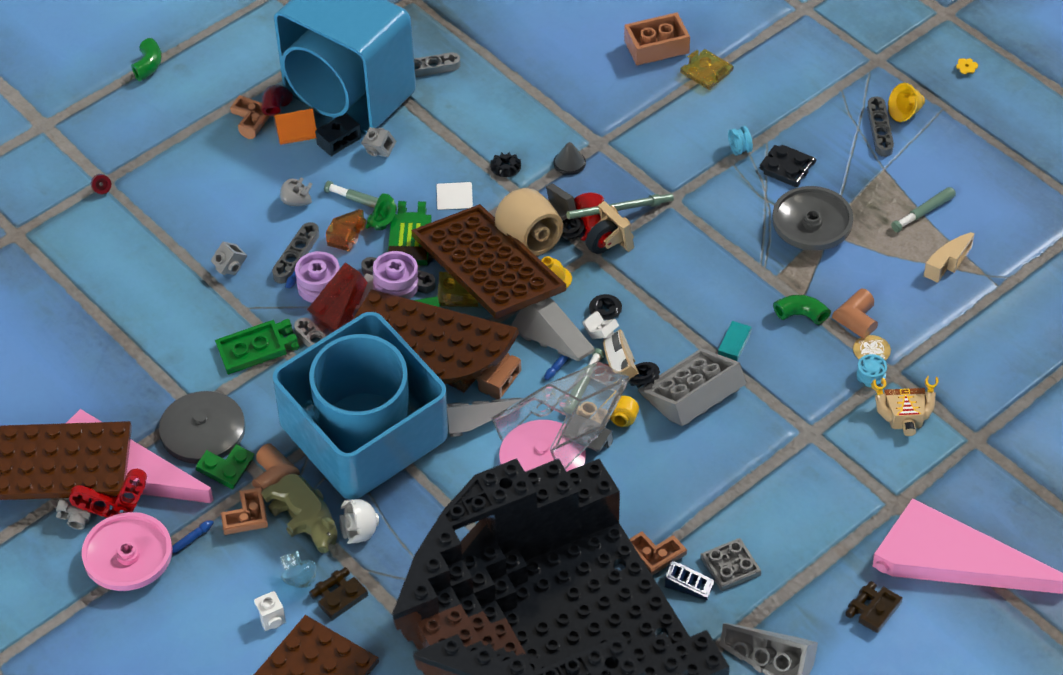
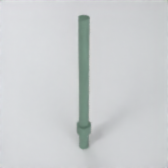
[566,194,674,219]

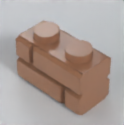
[477,353,521,399]

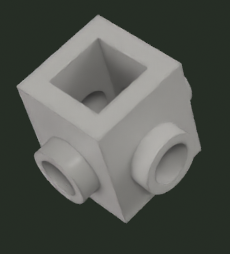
[362,127,396,157]
[211,241,247,275]

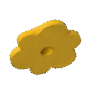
[956,58,978,74]

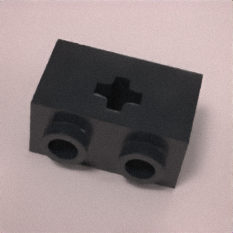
[315,113,361,156]

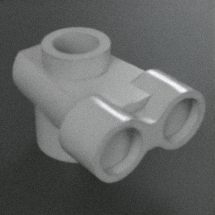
[56,500,92,530]

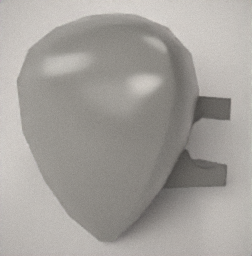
[280,177,312,206]

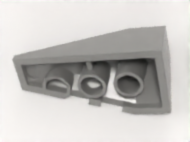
[511,298,595,361]
[447,397,528,437]
[720,623,818,675]

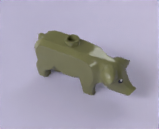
[261,474,337,553]

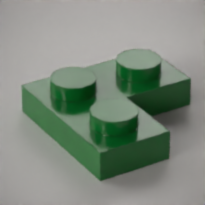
[195,444,255,490]

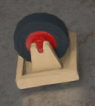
[586,201,634,254]

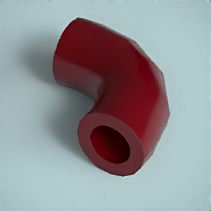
[261,84,293,116]

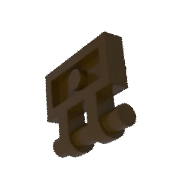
[309,567,368,621]
[845,581,903,633]

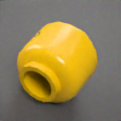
[609,396,639,427]

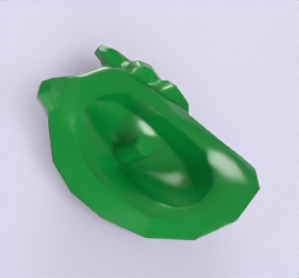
[366,193,396,231]

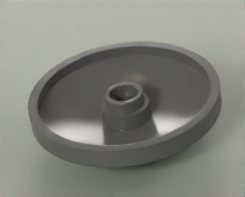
[772,186,853,251]
[159,391,245,464]

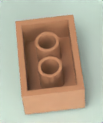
[624,12,690,66]

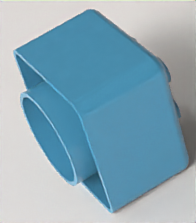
[274,0,416,134]
[273,312,448,500]

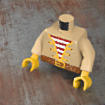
[871,376,939,436]

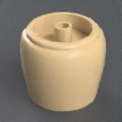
[495,188,563,256]

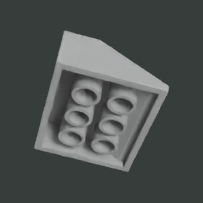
[638,348,746,426]

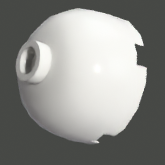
[339,499,379,544]

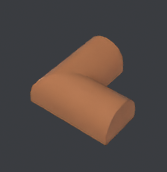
[230,95,270,139]
[832,288,878,339]
[252,443,300,491]
[221,487,268,535]
[630,531,687,576]

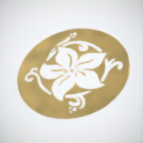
[853,335,891,360]

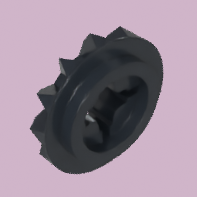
[490,152,521,177]
[560,218,584,241]
[589,294,622,320]
[628,362,660,388]

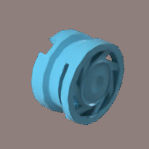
[728,126,753,156]
[856,354,887,388]

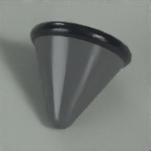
[553,142,586,175]

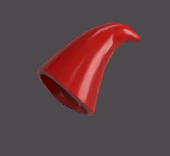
[574,192,605,241]

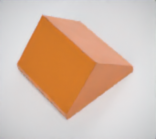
[274,108,317,145]

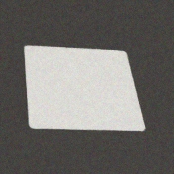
[437,182,473,210]

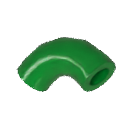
[131,38,162,81]
[773,295,831,325]

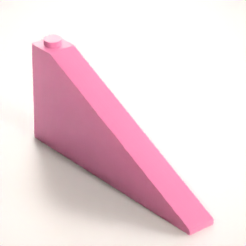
[66,409,213,503]
[872,498,1063,594]

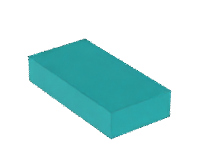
[718,321,752,361]

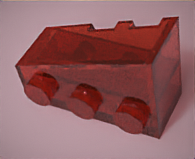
[307,262,368,332]

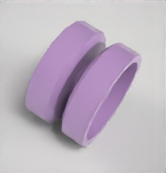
[295,251,342,304]
[373,251,418,299]

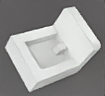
[582,311,619,340]
[254,591,286,631]

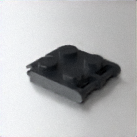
[759,145,816,187]

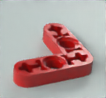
[69,469,147,518]

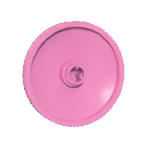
[499,420,586,471]
[82,512,172,591]

